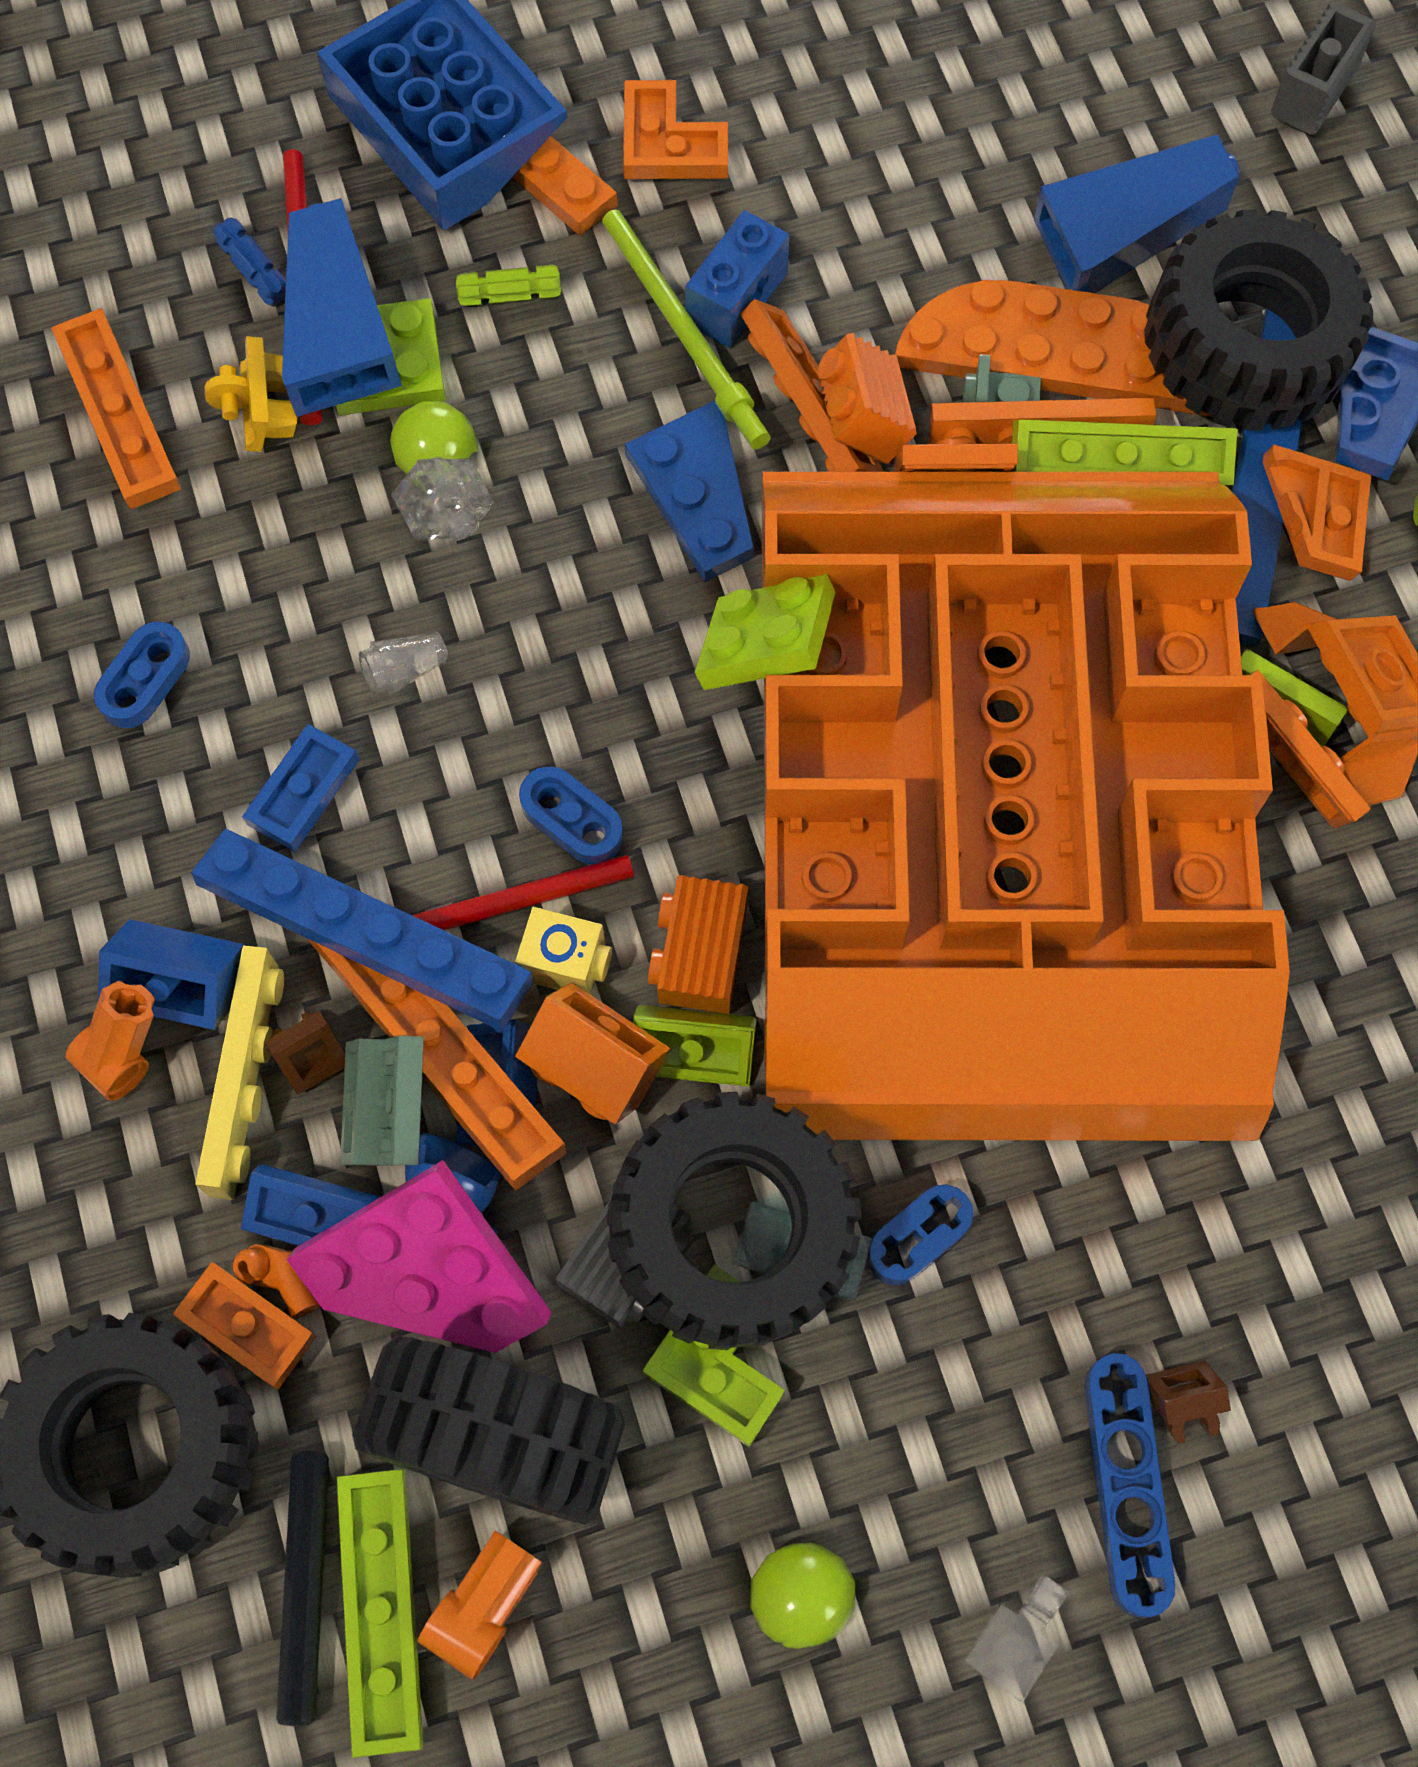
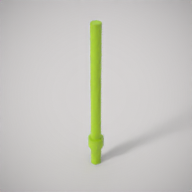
[602,210,770,450]

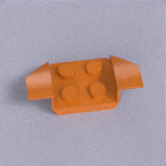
[1252,602,1418,806]

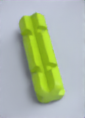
[456,265,561,306]

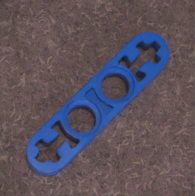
[1084,1353,1175,1618]

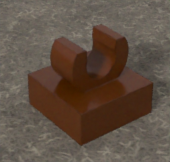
[265,1010,345,1095]
[1146,1361,1231,1444]

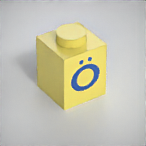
[515,907,612,994]

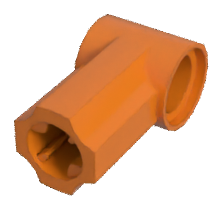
[65,981,155,1102]
[418,1530,543,1681]

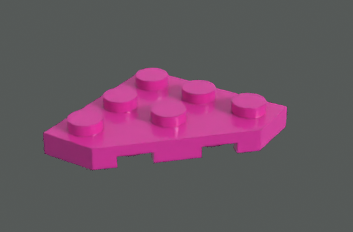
[286,1160,552,1353]

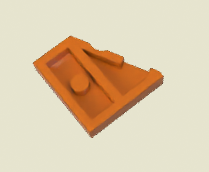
[1262,444,1371,581]

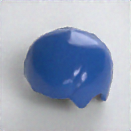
[404,1133,501,1212]

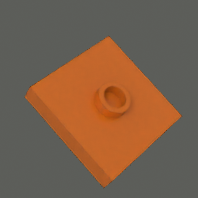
[893,439,1018,472]

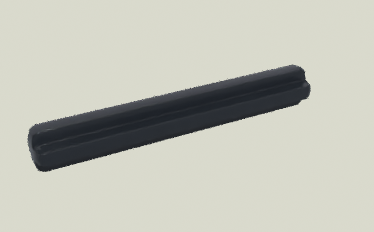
[276,1451,329,1726]

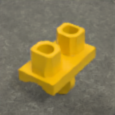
[204,336,297,452]

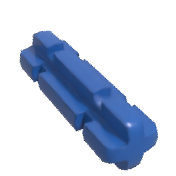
[213,217,286,306]

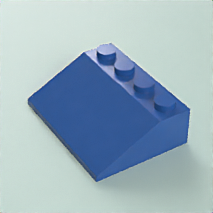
[317,0,568,231]

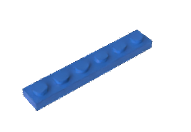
[191,828,533,1031]

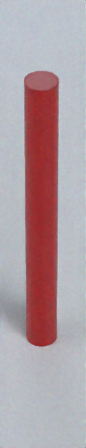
[412,855,634,931]

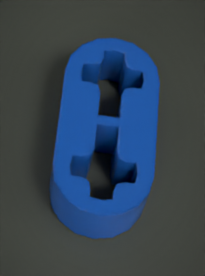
[867,1185,973,1286]

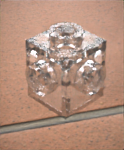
[391,457,495,541]

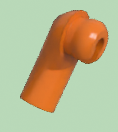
[233,1244,320,1319]

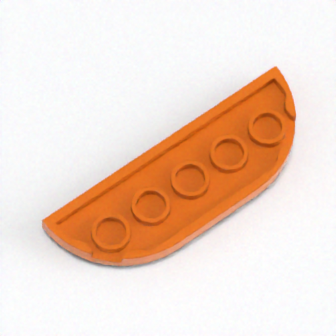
[895,280,1214,417]

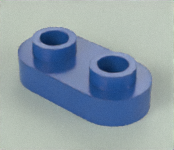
[94,622,190,728]
[519,767,623,864]

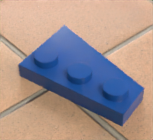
[1335,327,1418,481]
[625,400,753,582]

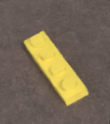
[195,945,284,1200]

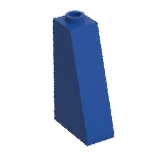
[1034,134,1239,293]
[282,198,402,417]

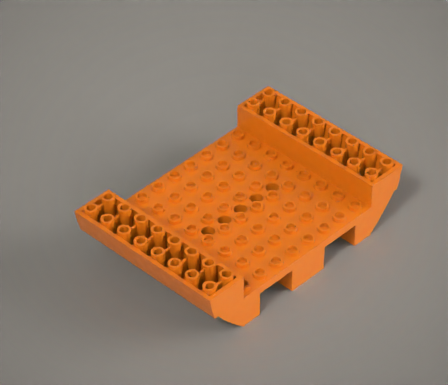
[762,472,1290,1141]

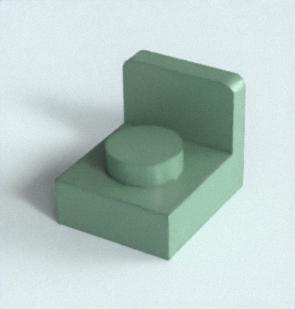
[962,354,1041,403]

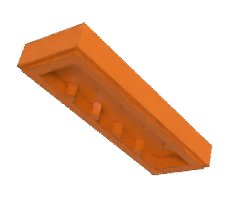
[1250,670,1371,828]

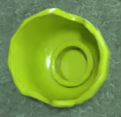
[390,400,478,484]
[750,1542,855,1649]

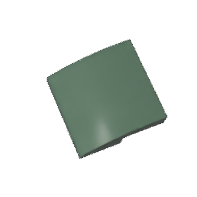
[340,1036,424,1166]

